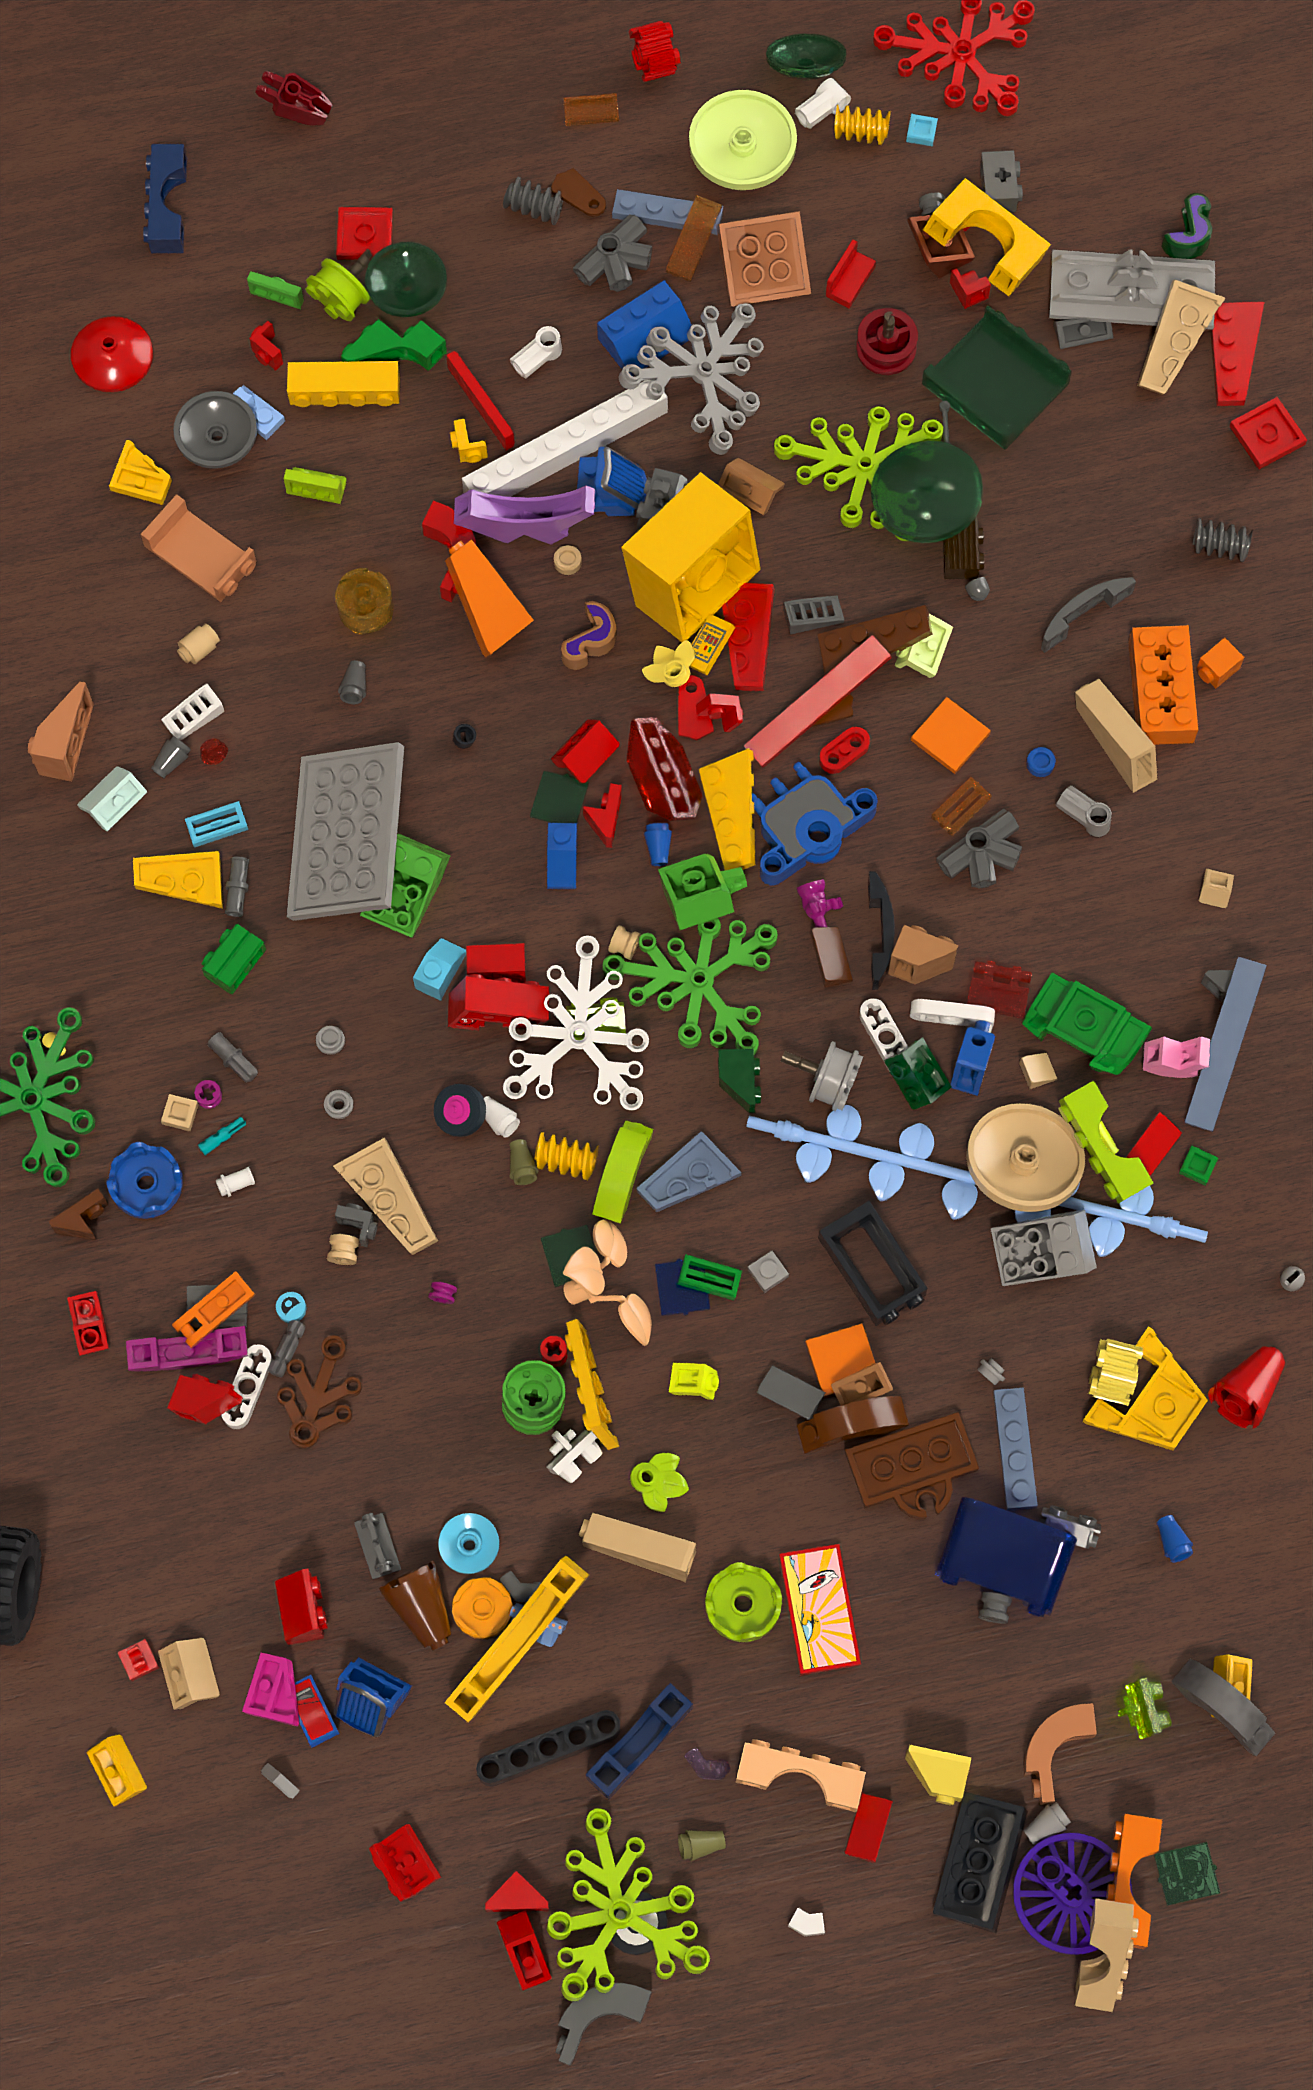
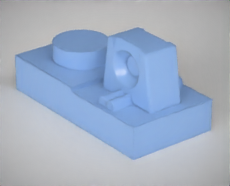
[233,385,285,440]

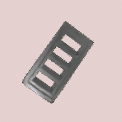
[783,595,844,635]

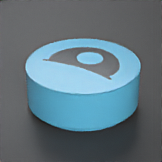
[276,1292,307,1323]

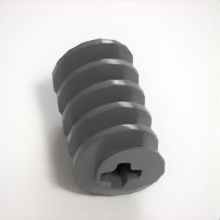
[503,176,563,225]
[1192,518,1253,562]

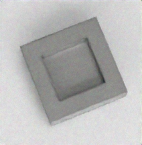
[748,1251,789,1293]

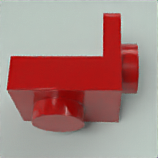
[249,321,283,371]

